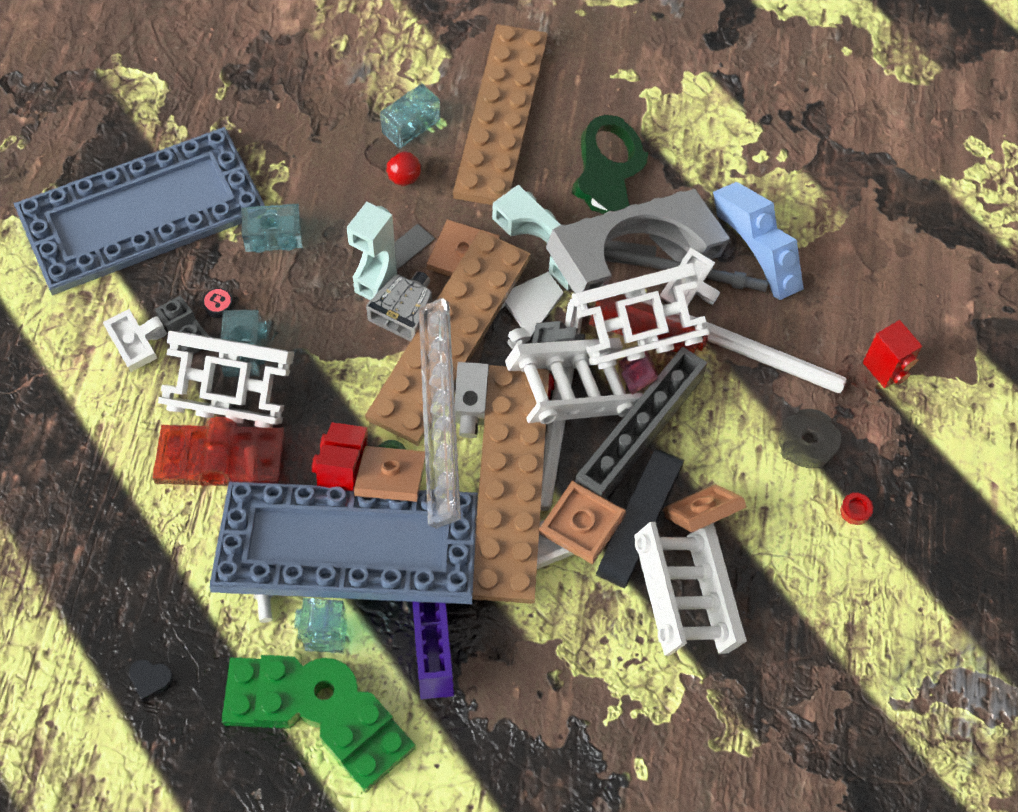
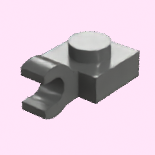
[532,321,586,343]

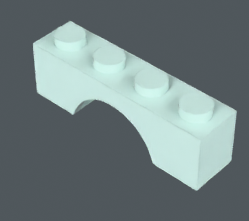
[492,185,571,291]
[347,201,397,300]

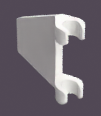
[500,272,564,350]

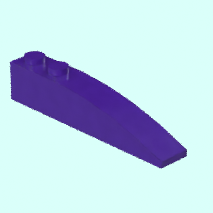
[412,601,454,700]

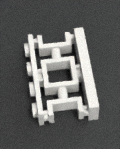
[572,263,710,369]
[158,331,294,429]

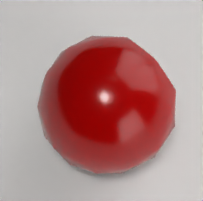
[386,151,421,186]

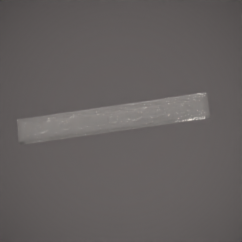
[419,298,461,529]

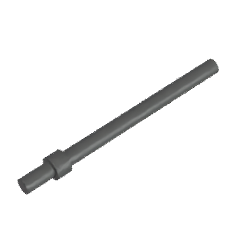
[604,246,768,292]

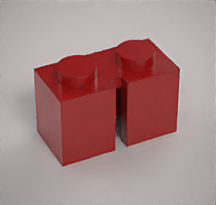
[862,320,923,389]
[312,422,368,491]

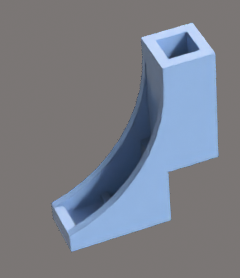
[713,182,804,300]

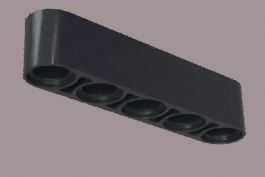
[596,448,684,589]

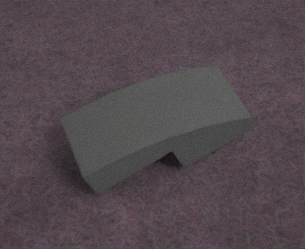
[154,296,209,355]

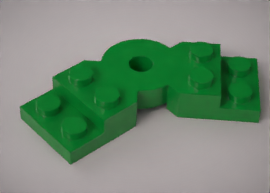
[222,655,416,793]

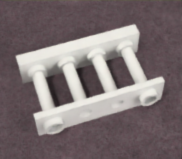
[505,338,643,424]
[634,522,747,656]

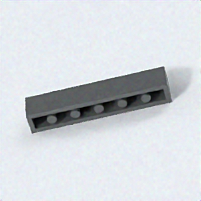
[575,346,707,499]

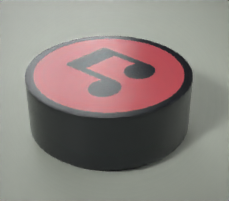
[203,288,233,318]

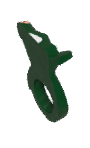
[571,114,648,214]

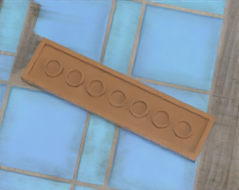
[453,24,548,205]
[365,230,531,446]
[472,365,549,604]

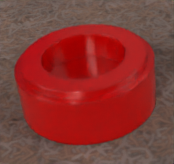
[840,493,873,525]

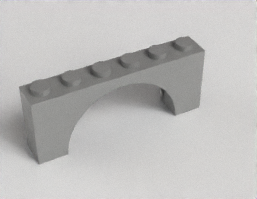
[546,189,730,293]

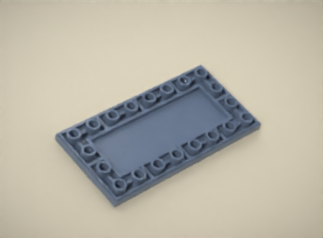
[13,127,267,295]
[209,482,478,604]

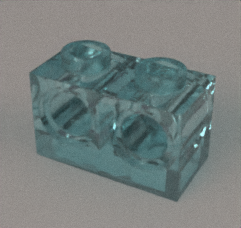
[380,83,440,149]
[294,598,348,654]

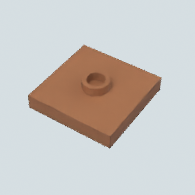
[427,220,500,277]
[354,446,426,502]
[539,481,626,565]
[663,484,747,533]

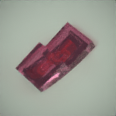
[619,351,658,394]

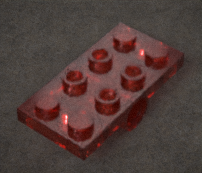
[153,417,285,486]

